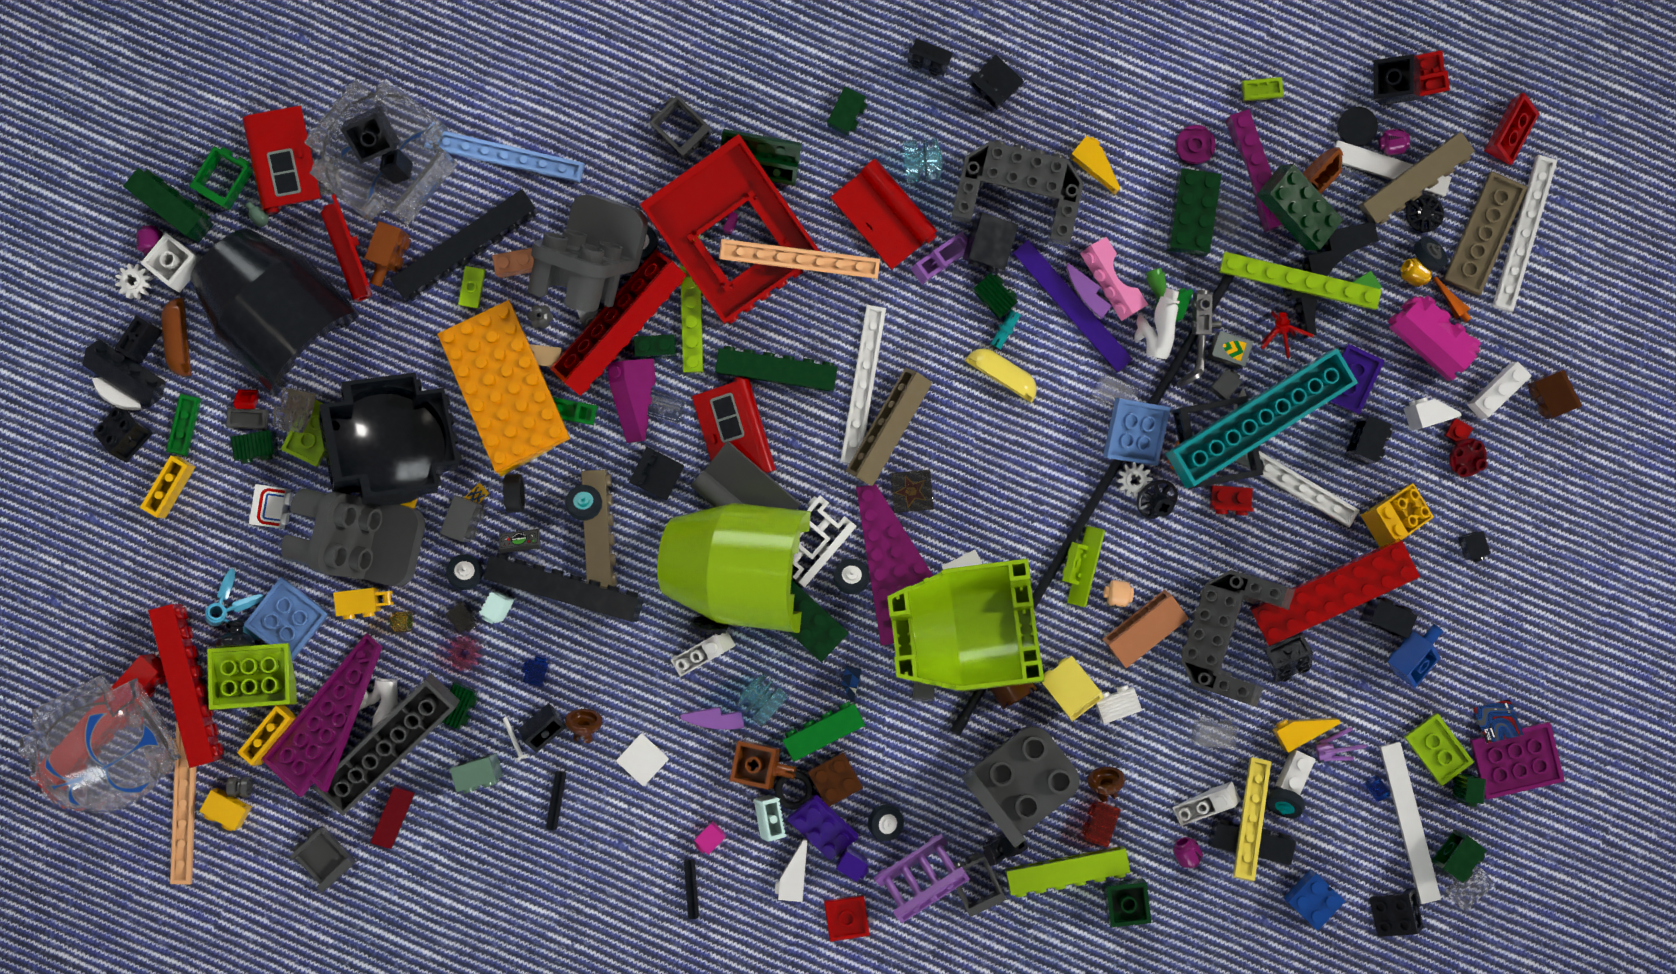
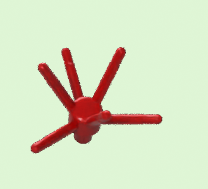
[1261,311,1314,359]

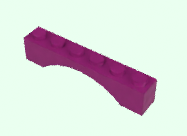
[1226,109,1283,233]

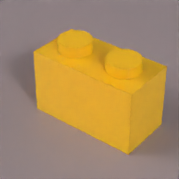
[199,788,252,831]

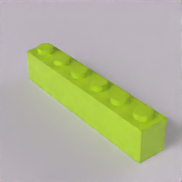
[1005,846,1131,897]

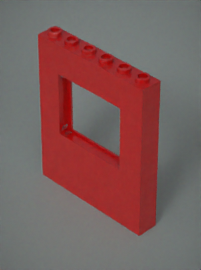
[639,134,820,325]

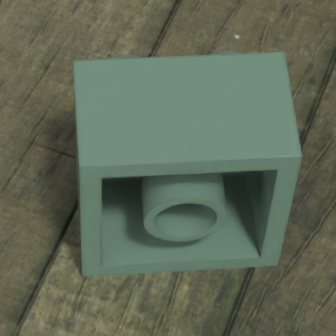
[450,753,503,794]

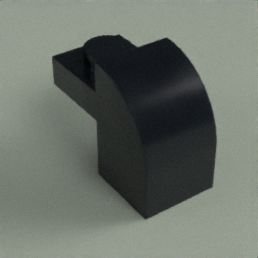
[983,834,1028,866]

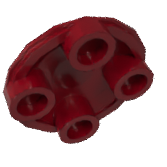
[1449,438,1487,477]

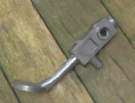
[1177,290,1222,387]

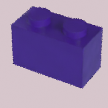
[836,846,869,882]

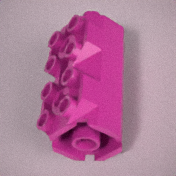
[1388,295,1481,381]

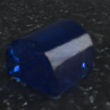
[1365,775,1391,802]

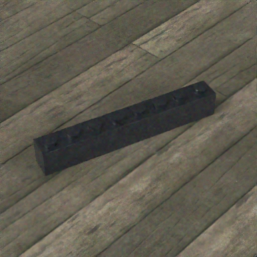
[390,189,539,301]
[483,553,644,622]

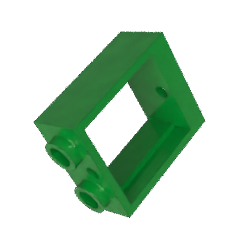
[189,146,254,211]

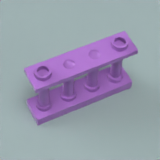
[874,834,970,923]

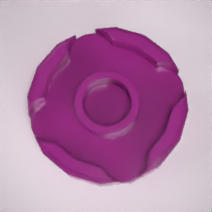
[1175,125,1216,165]

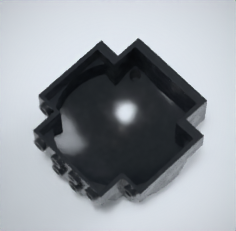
[318,372,462,505]

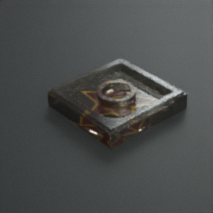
[890,470,934,513]

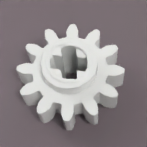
[115,264,153,299]
[1116,462,1153,498]

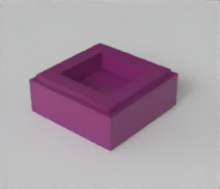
[723,212,739,235]

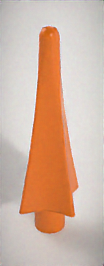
[1433,277,1471,323]

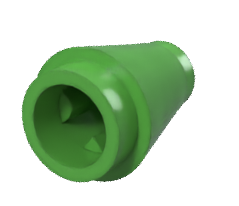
[1146,267,1167,298]

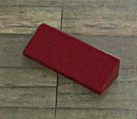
[370,785,415,849]

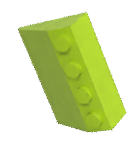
[207,643,297,710]

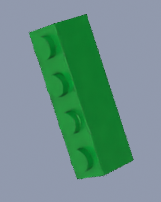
[782,701,865,762]

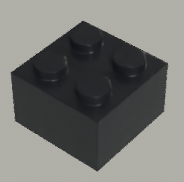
[1373,54,1420,105]
[340,106,400,164]
[1344,416,1392,464]
[1360,597,1418,638]

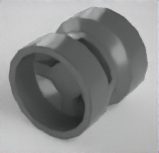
[226,777,253,798]

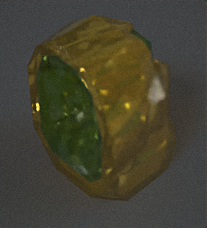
[389,611,413,632]

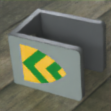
[1207,331,1253,369]

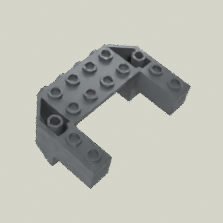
[951,140,1084,246]
[1181,570,1295,707]

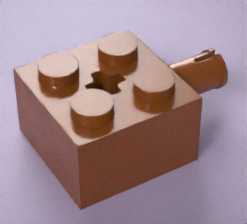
[364,221,411,287]
[729,740,796,790]

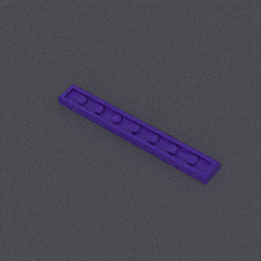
[1012,240,1133,373]

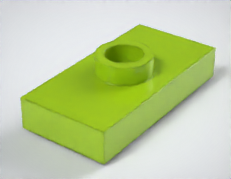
[1241,77,1284,102]
[458,266,486,309]

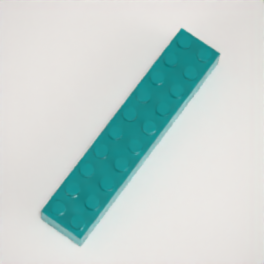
[1165,348,1358,488]

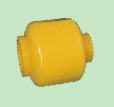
[1400,257,1432,287]

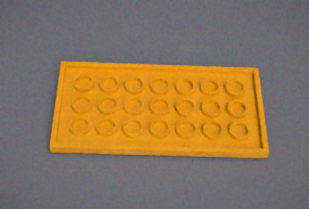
[437,300,571,474]

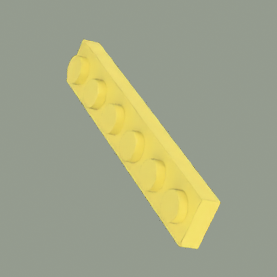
[1233,757,1271,882]

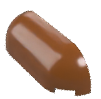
[1303,147,1343,194]
[161,297,192,377]

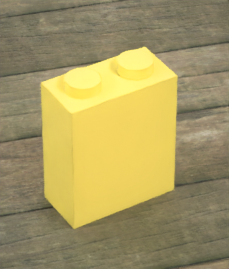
[1041,656,1104,722]

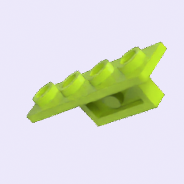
[1062,526,1105,607]

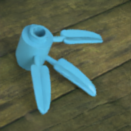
[205,569,264,640]

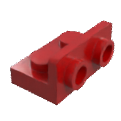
[1210,485,1254,516]

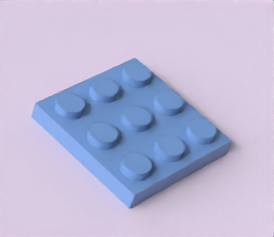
[1103,397,1171,466]
[244,577,330,661]

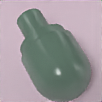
[245,202,269,227]

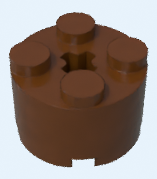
[990,683,1037,710]

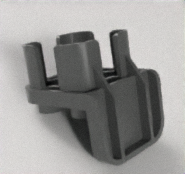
[527,194,648,312]
[281,488,425,587]
[962,726,1079,848]

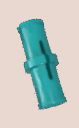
[990,309,1021,350]

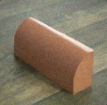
[1102,589,1189,668]

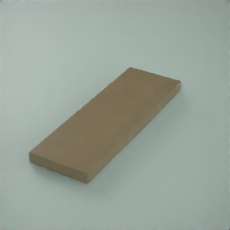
[1442,171,1528,296]

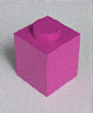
[694,821,726,855]

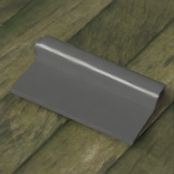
[690,441,801,510]

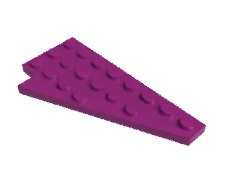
[856,484,933,645]

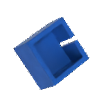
[1283,869,1346,931]

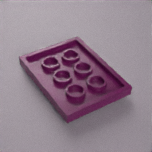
[1470,722,1565,800]

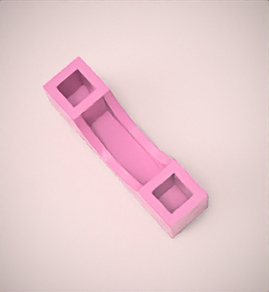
[1080,237,1148,321]

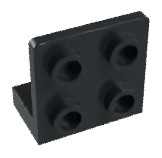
[907,38,953,77]
[968,55,1024,110]
[93,407,153,463]
[629,447,684,500]
[1264,632,1313,683]
[1369,888,1424,937]

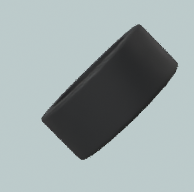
[503,474,525,513]
[775,770,813,810]

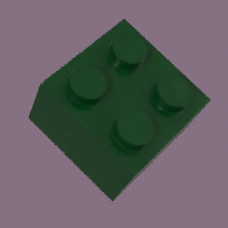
[1431,830,1487,883]
[1103,878,1152,928]

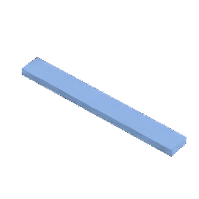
[425,128,585,183]

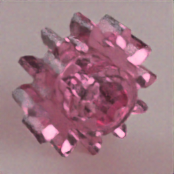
[446,635,483,671]

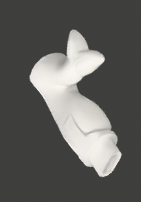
[1134,288,1180,359]
[359,678,398,729]

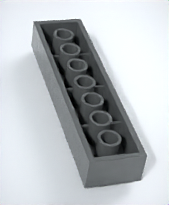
[313,673,460,816]

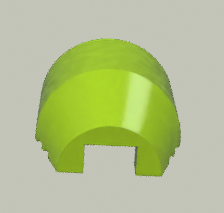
[657,503,811,633]
[887,559,1044,692]

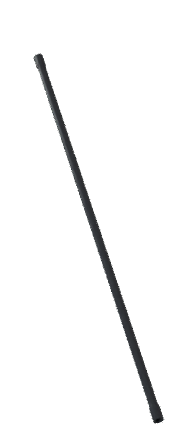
[950,252,1247,736]

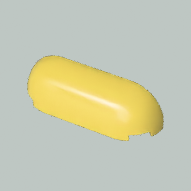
[965,348,1037,403]

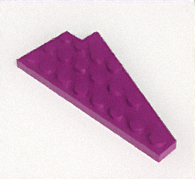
[262,633,383,797]

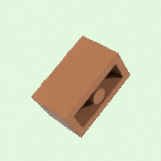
[492,248,534,278]

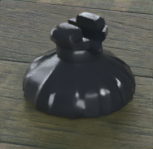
[215,620,255,648]

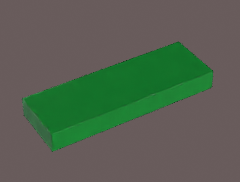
[166,394,201,457]

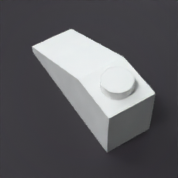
[775,838,808,902]

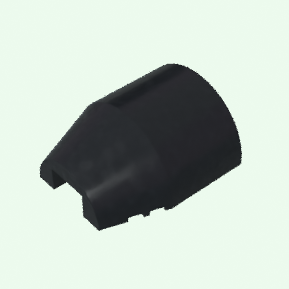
[191,228,361,397]

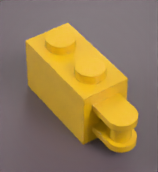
[333,587,394,620]

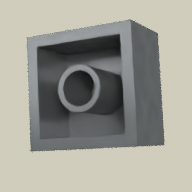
[440,495,485,542]

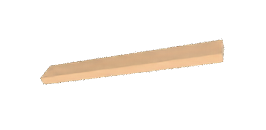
[719,239,880,279]
[170,722,197,885]

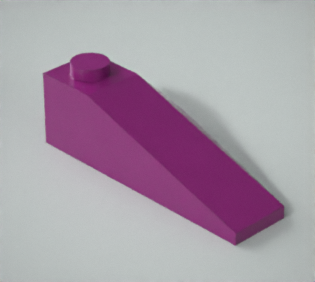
[607,359,656,443]

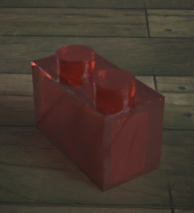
[1081,799,1121,848]

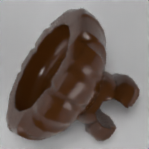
[565,709,603,744]
[1087,766,1125,802]

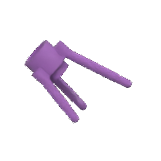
[1315,727,1367,762]

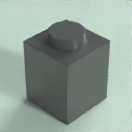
[1208,369,1242,400]

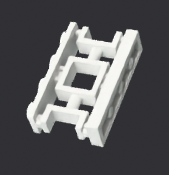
[793,495,857,588]

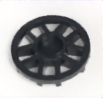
[1406,195,1445,233]
[690,616,728,635]

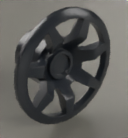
[1137,480,1178,519]

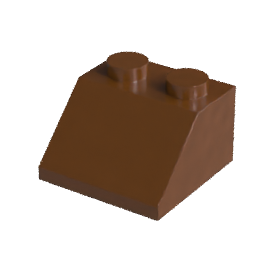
[1528,370,1582,419]

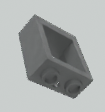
[649,95,712,160]
[953,852,1006,917]

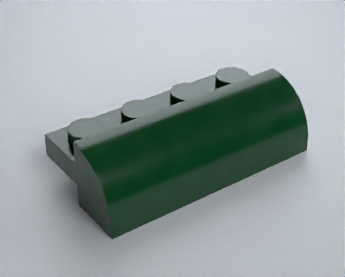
[721,129,802,186]

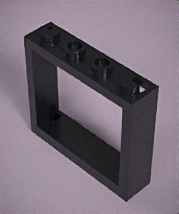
[1173,396,1264,489]

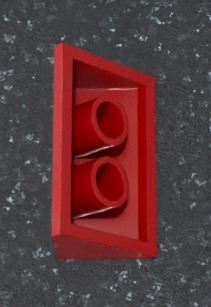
[1484,93,1540,165]

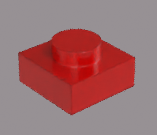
[233,389,260,409]
[1444,418,1473,443]

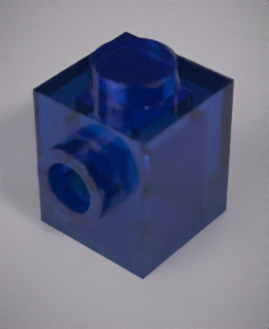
[522,655,551,687]

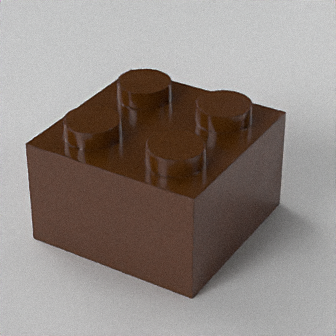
[808,750,863,807]

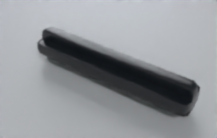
[546,770,566,831]
[684,859,699,919]

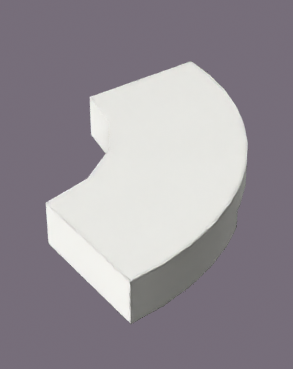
[92,377,141,410]

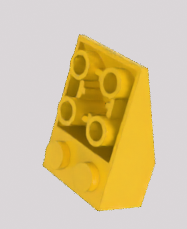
[1360,483,1434,547]

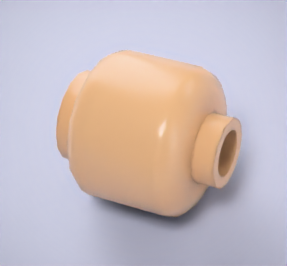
[1103,580,1134,607]

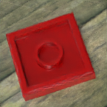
[824,895,870,942]

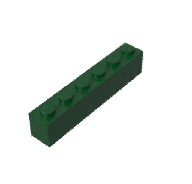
[715,346,838,392]

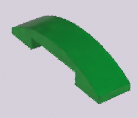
[553,397,598,426]

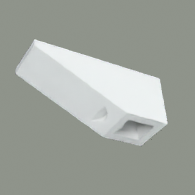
[671,630,736,677]
[1172,781,1241,826]

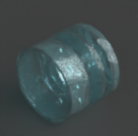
[903,138,943,183]
[736,673,789,727]

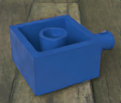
[1388,624,1443,688]

